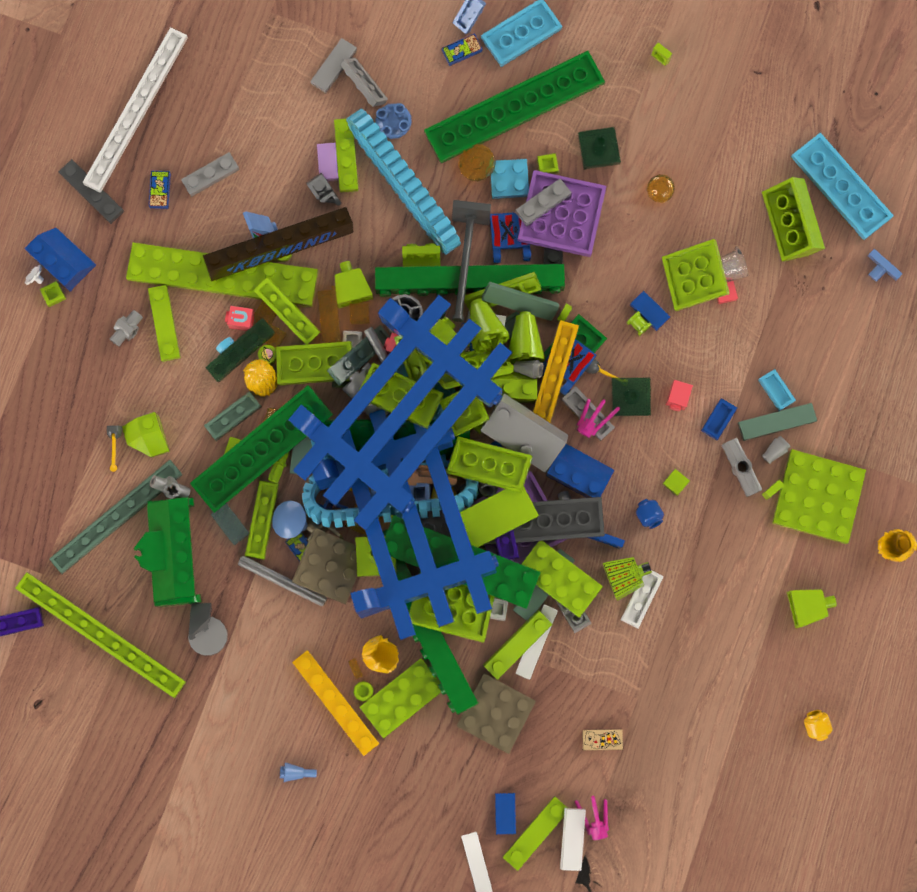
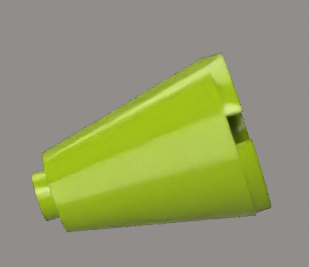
[508,311,545,364]

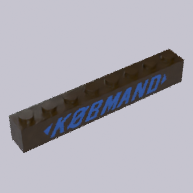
[203,207,354,282]

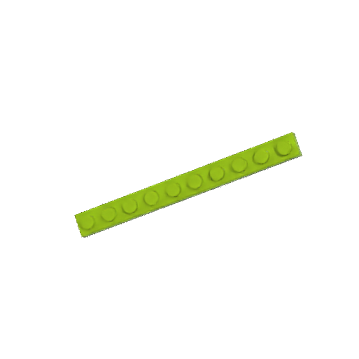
[15,572,186,698]

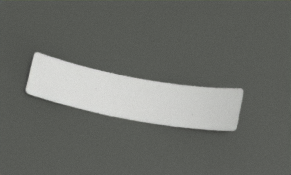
[516,605,558,679]
[462,832,493,892]

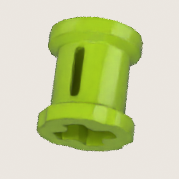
[627,311,652,336]

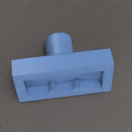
[452,0,486,34]
[868,249,903,282]

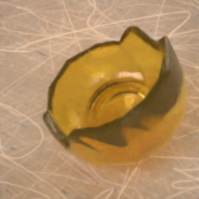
[647,174,675,203]

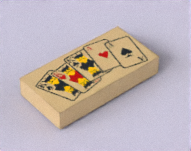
[582,729,623,750]

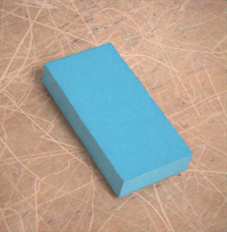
[758,369,796,411]

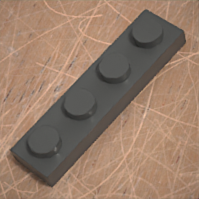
[58,159,124,224]

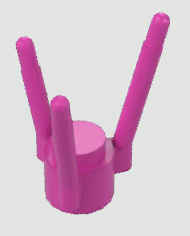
[577,399,620,438]
[575,796,609,840]

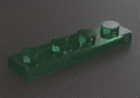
[205,318,276,382]

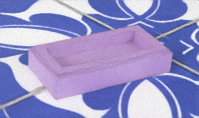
[317,143,338,181]

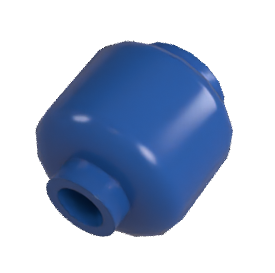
[635,499,664,529]

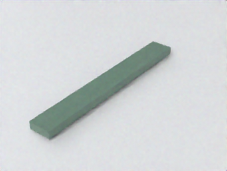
[49,460,183,574]

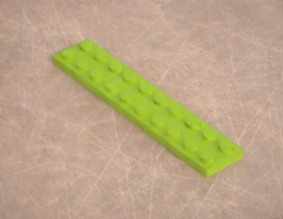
[126,242,318,307]

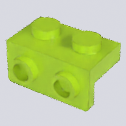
[402,243,440,267]

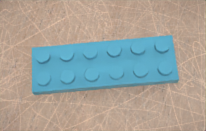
[791,132,894,240]

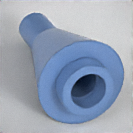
[280,762,317,782]

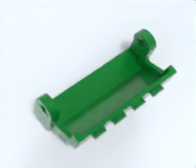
[134,497,201,607]

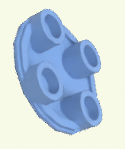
[375,103,412,139]
[272,500,307,539]

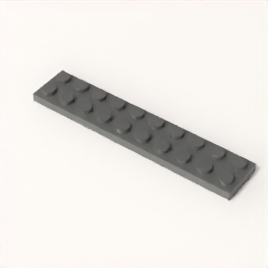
[418,497,605,545]

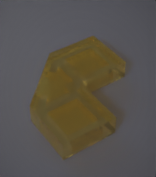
[254,301,287,349]

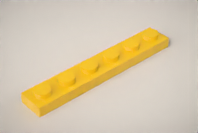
[533,320,579,423]
[292,650,380,756]

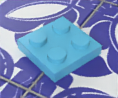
[490,159,529,199]

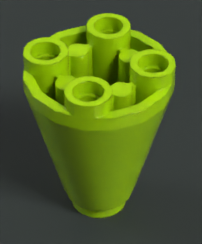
[469,298,509,354]

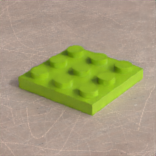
[662,239,730,311]

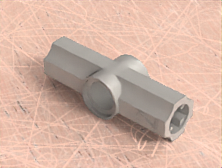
[721,438,762,497]

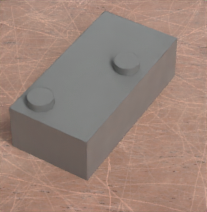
[481,394,568,472]

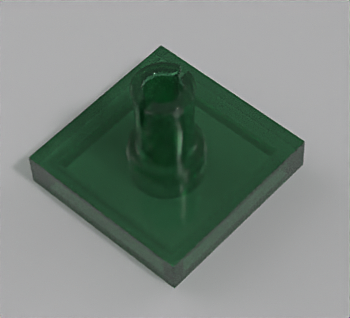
[578,127,621,169]
[612,378,651,416]

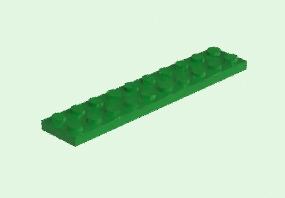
[424,50,605,163]

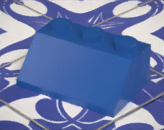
[24,227,96,291]
[546,444,614,498]

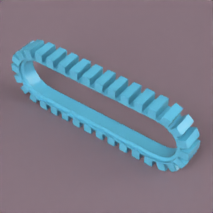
[346,108,461,255]
[302,454,479,528]

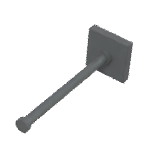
[452,200,491,322]

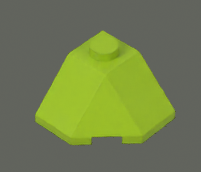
[122,412,170,457]

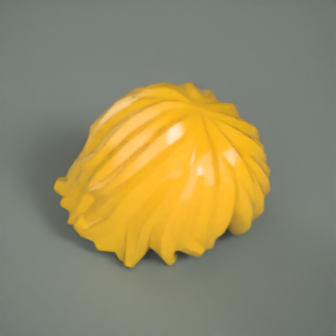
[243,359,278,397]
[878,529,917,562]
[362,635,399,674]

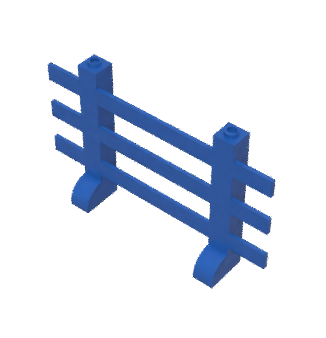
[289,295,512,530]
[312,409,499,640]

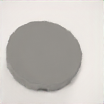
[188,617,228,656]

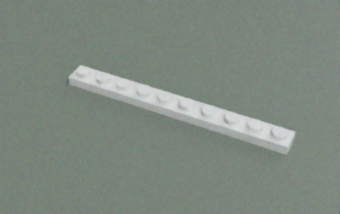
[83,27,188,193]

